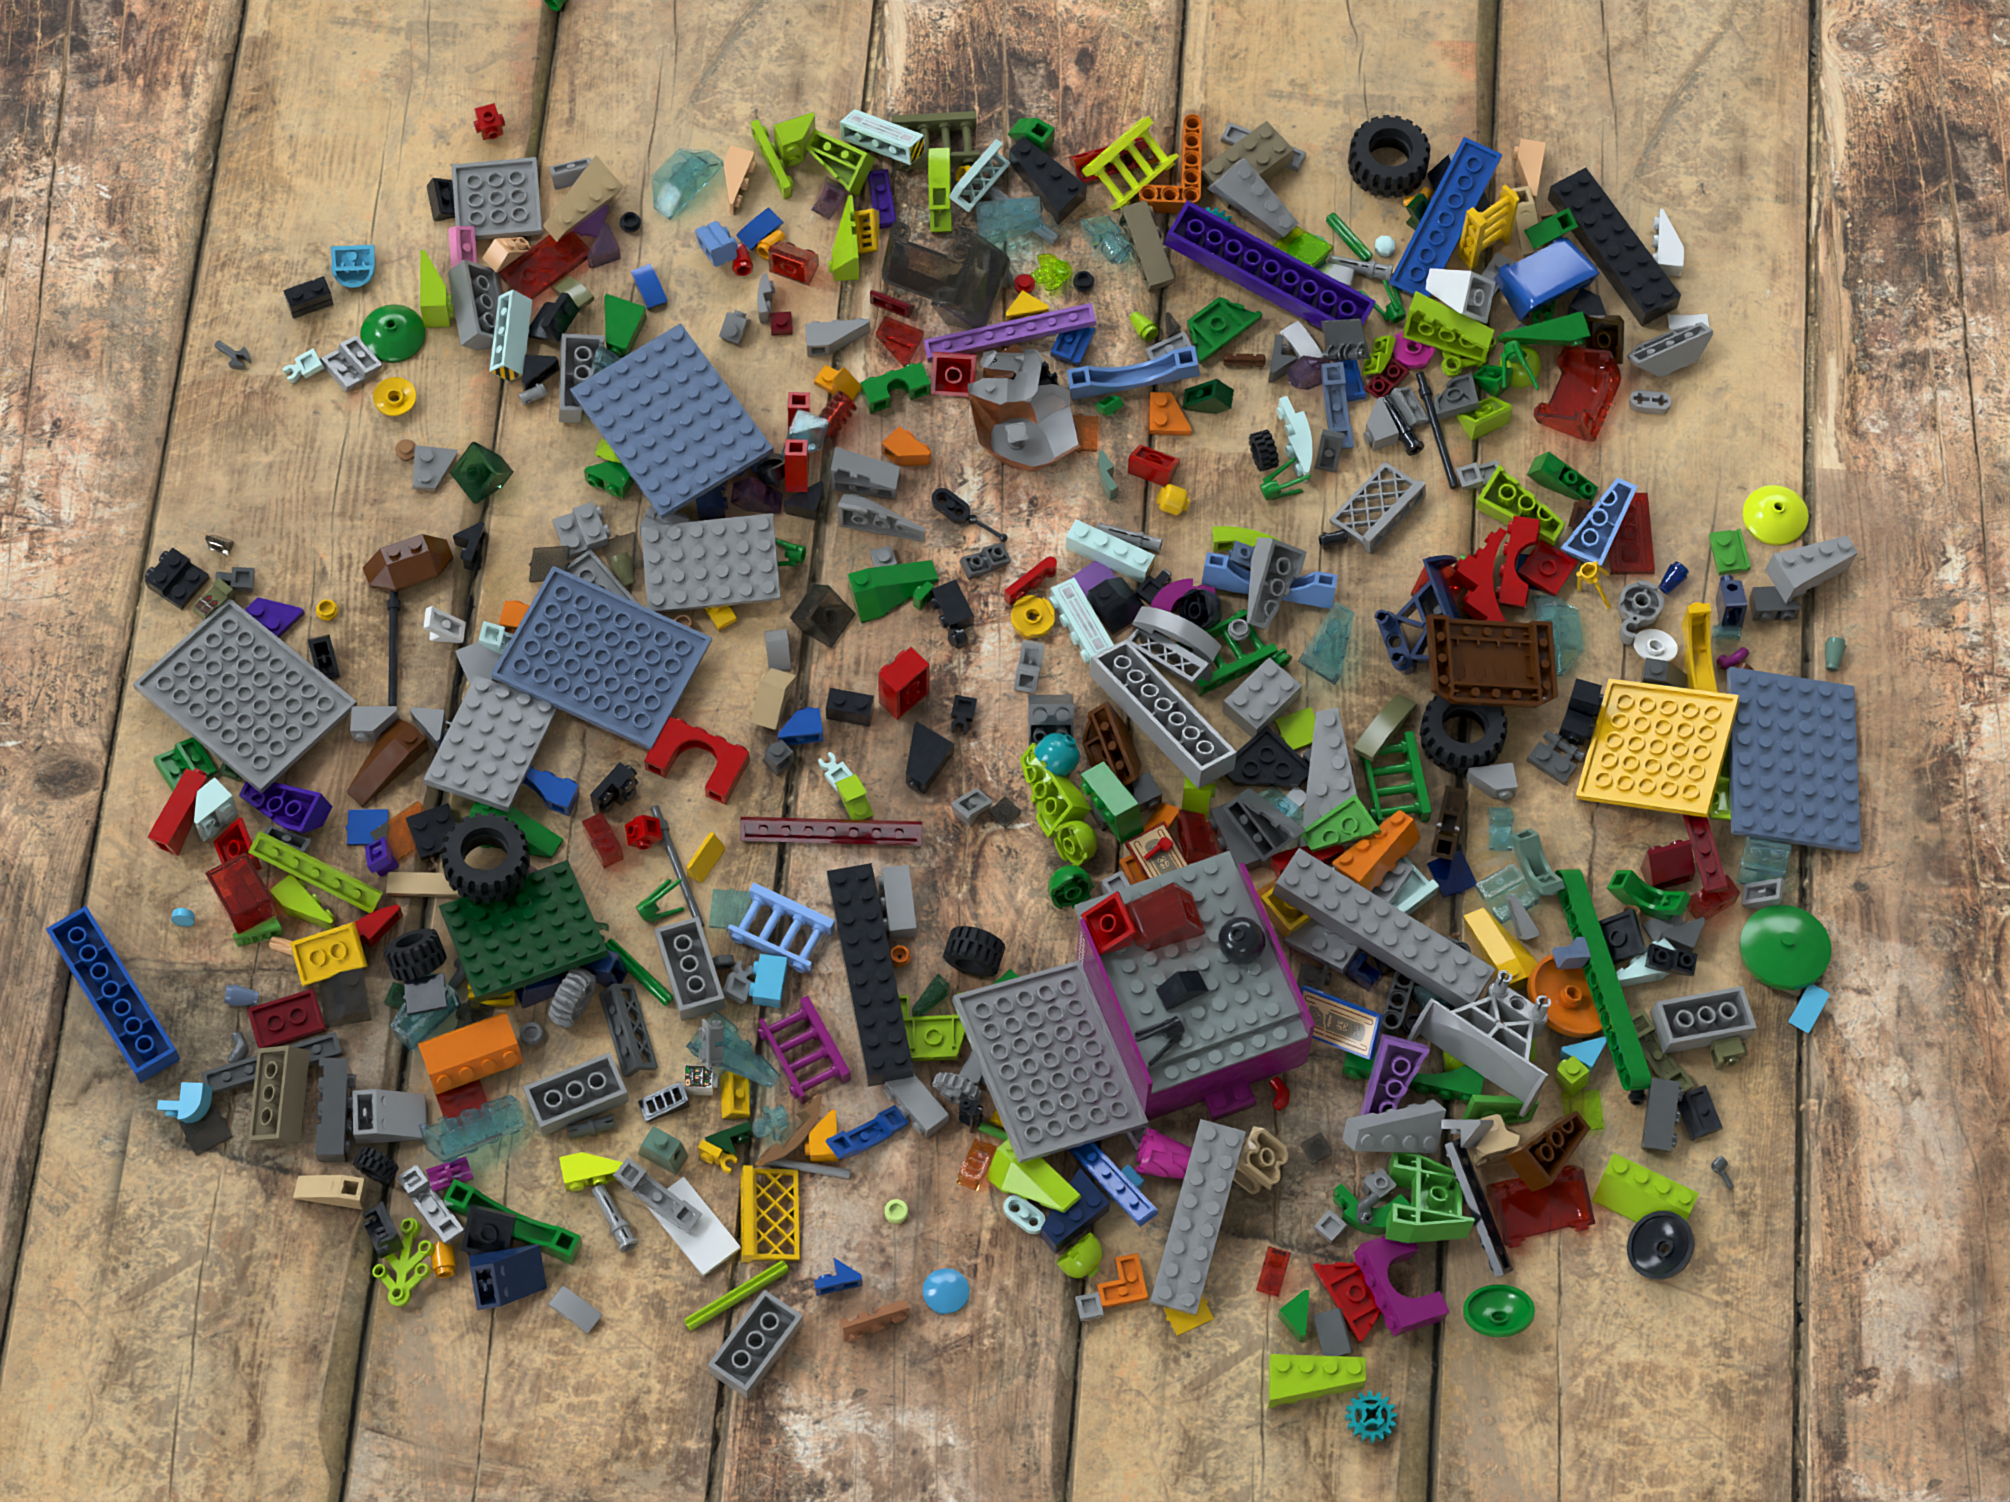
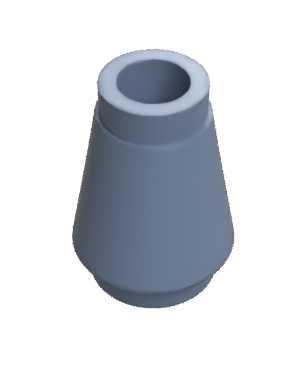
[224,984,259,1006]

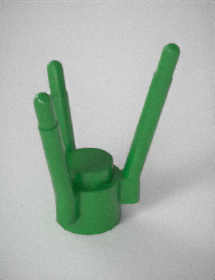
[1359,280,1406,324]
[1500,340,1540,390]
[1259,458,1311,501]
[775,537,806,567]
[635,878,684,923]

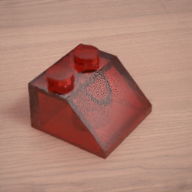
[768,241,819,286]
[1176,809,1217,865]

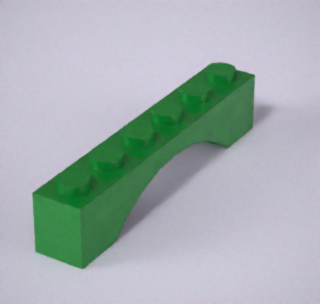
[1342,1050,1484,1105]
[443,1179,583,1265]

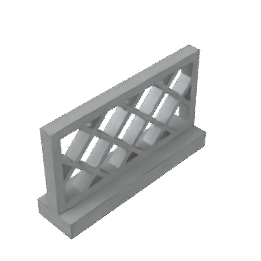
[1329,462,1426,554]

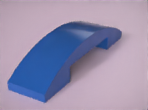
[825,1105,909,1159]

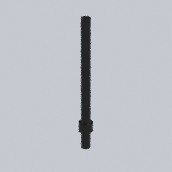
[1416,372,1458,489]
[387,591,401,706]

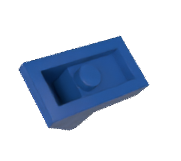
[814,1258,863,1296]

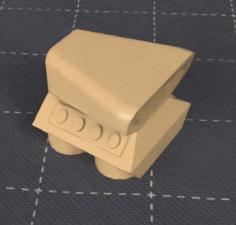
[1471,1114,1520,1170]
[1233,1126,1288,1194]

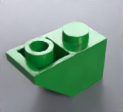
[1008,118,1055,152]
[1524,208,1578,249]
[584,461,634,499]

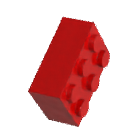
[878,647,930,720]

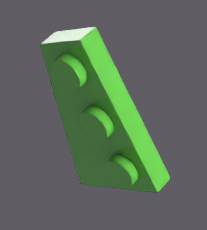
[1461,1095,1539,1125]

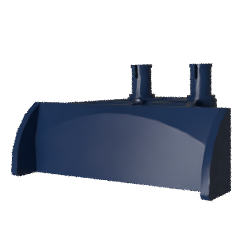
[1374,555,1461,675]

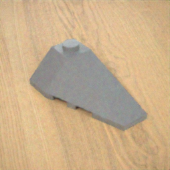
[838,493,925,542]
[1247,537,1307,630]

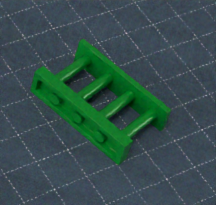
[1176,609,1278,697]
[1356,731,1432,826]

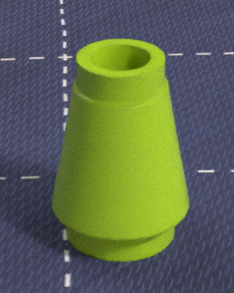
[1129,311,1159,342]

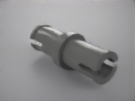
[567,1114,616,1140]

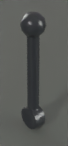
[969,515,1008,542]

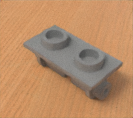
[699,1019,723,1070]

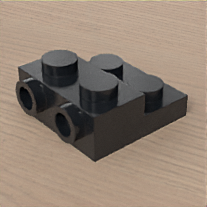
[145,547,210,610]
[590,762,639,817]
[461,1204,517,1256]

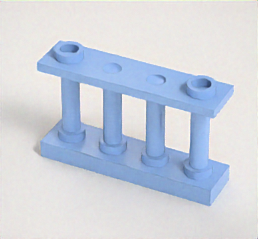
[728,882,835,974]

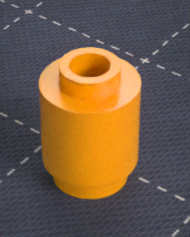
[430,1241,456,1278]

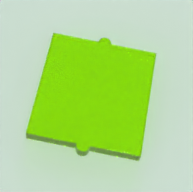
[1561,1089,1604,1130]

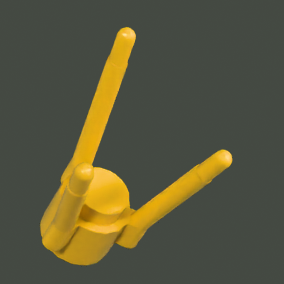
[1576,561,1611,609]

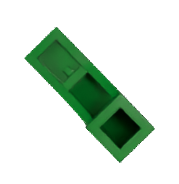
[1606,870,1691,921]
[1333,1183,1411,1235]

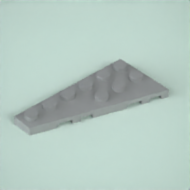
[1300,707,1364,847]
[1284,860,1414,974]

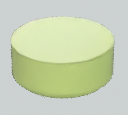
[885,1199,908,1224]

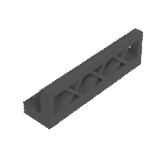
[1127,627,1213,685]
[599,984,658,1077]

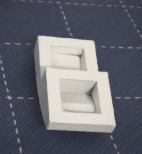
[1280,321,1323,367]

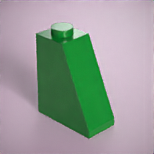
[604,293,647,358]

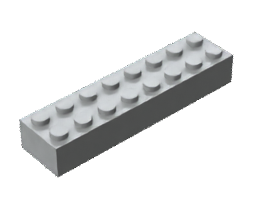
[1089,639,1237,789]
[1150,1119,1246,1316]

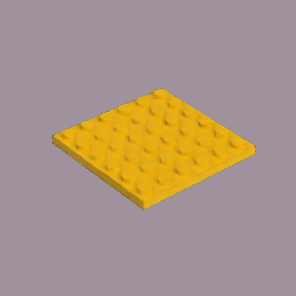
[1576,679,1740,818]

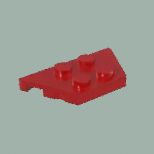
[1312,1262,1382,1344]

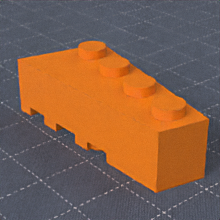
[1332,810,1420,892]

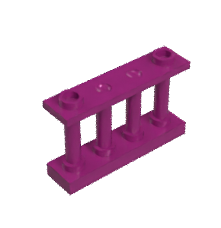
[757,995,851,1104]

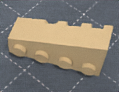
[543,155,624,242]

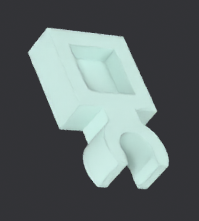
[283,348,324,383]
[818,752,853,793]

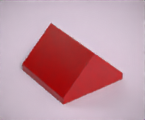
[931,352,976,397]
[1127,444,1180,487]
[213,817,262,880]
[1081,891,1137,955]

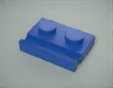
[1050,327,1095,367]

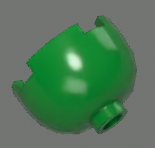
[1047,865,1095,910]

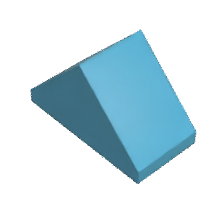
[1559,1037,1607,1074]

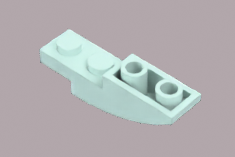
[1276,396,1313,483]

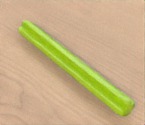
[684,1261,789,1331]

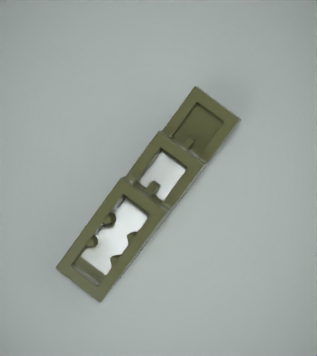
[1353,694,1417,762]

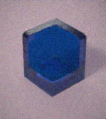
[1346,951,1381,992]

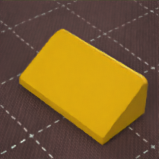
[686,832,725,883]
[720,1070,750,1119]

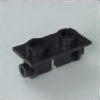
[959,1097,984,1133]

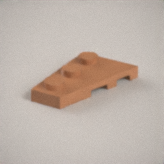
[839,1299,909,1342]

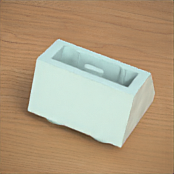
[194,777,238,842]

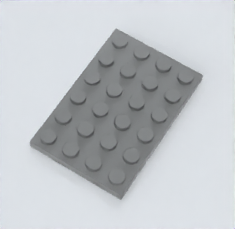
[641,513,781,613]
[424,675,558,812]

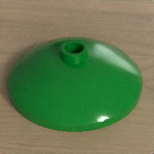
[360,304,425,363]
[1463,1284,1535,1338]

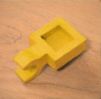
[698,1139,738,1174]

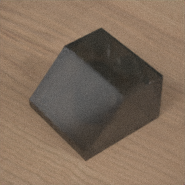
[790,584,856,648]
[319,968,372,1028]

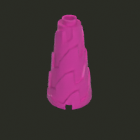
[1134,1128,1192,1180]

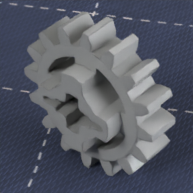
[932,1072,982,1104]

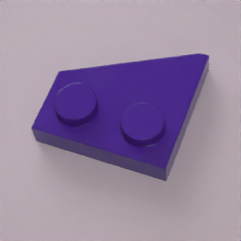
[245,597,305,638]

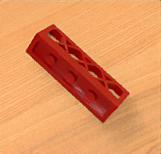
[1069,137,1159,183]

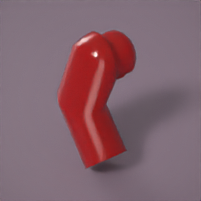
[1269,1076,1290,1111]

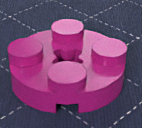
[1392,330,1435,369]

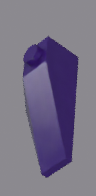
[239,781,333,834]

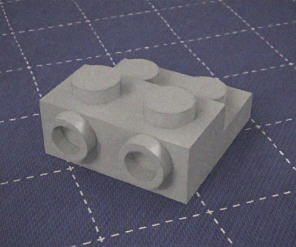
[552,502,611,560]

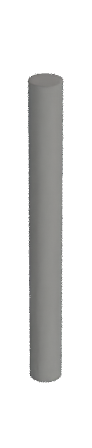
[758,1155,851,1179]

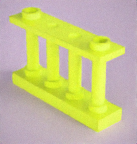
[1082,116,1179,210]

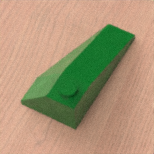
[1497,311,1590,347]

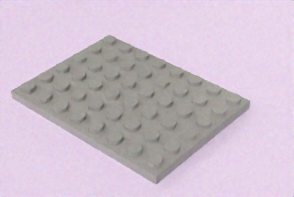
[133,598,357,794]
[952,960,1149,1164]

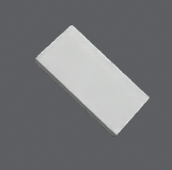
[646,1177,741,1277]

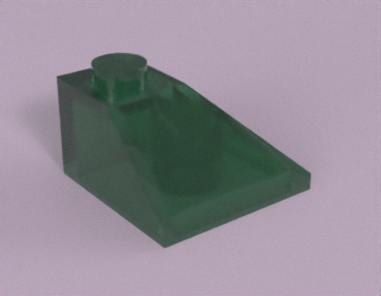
[449,442,514,504]

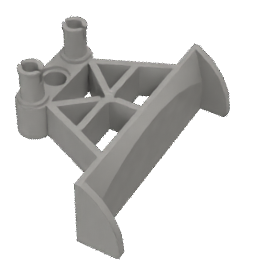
[1407,970,1551,1117]

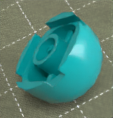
[1034,733,1080,777]

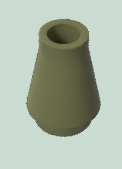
[611,552,636,586]

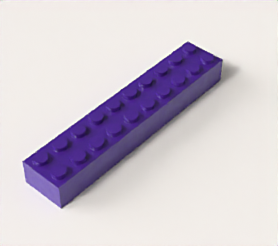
[1164,200,1376,330]

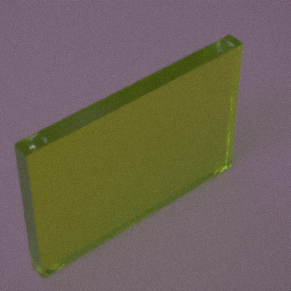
[1272,226,1334,268]

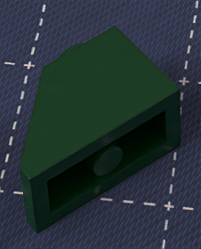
[1182,379,1234,414]

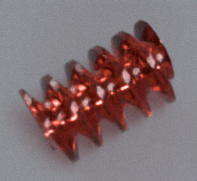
[811,391,857,438]

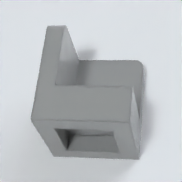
[1101,871,1130,895]

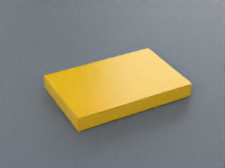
[289,922,368,986]

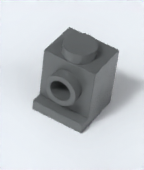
[762,740,794,776]

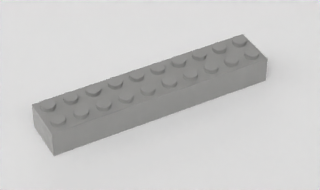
[1272,848,1495,1008]

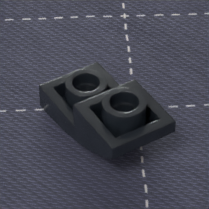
[1645,943,1698,976]

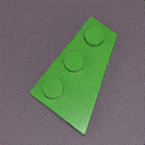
[1300,794,1381,852]

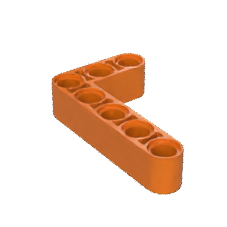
[1138,114,1202,213]

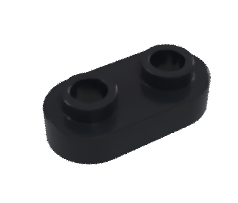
[931,488,970,524]

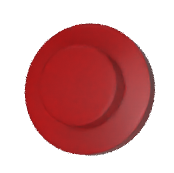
[1014,274,1035,294]

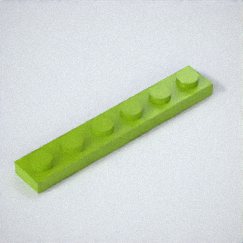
[248,830,383,913]

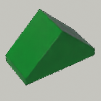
[1473,364,1513,398]
[1278,1290,1310,1342]

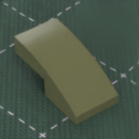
[551,274,594,311]

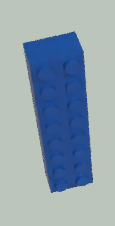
[46,906,180,1083]

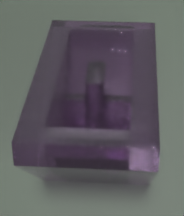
[587,222,621,269]

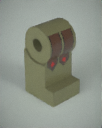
[192,577,236,621]

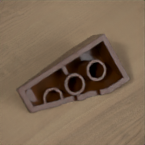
[347,719,429,808]

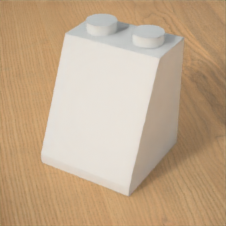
[1426,268,1496,324]

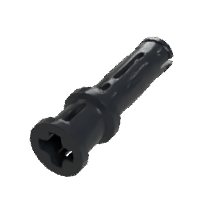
[1382,395,1424,456]

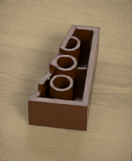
[1504,1110,1590,1192]

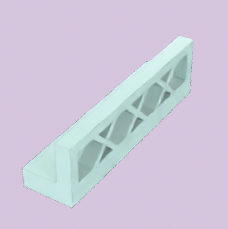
[949,139,1011,212]

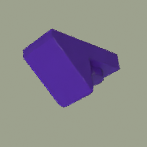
[365,836,399,877]

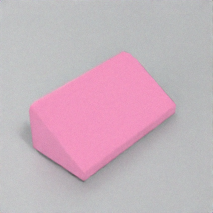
[448,226,477,269]

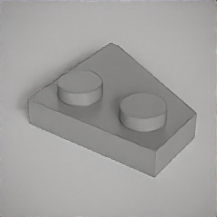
[412,445,458,491]

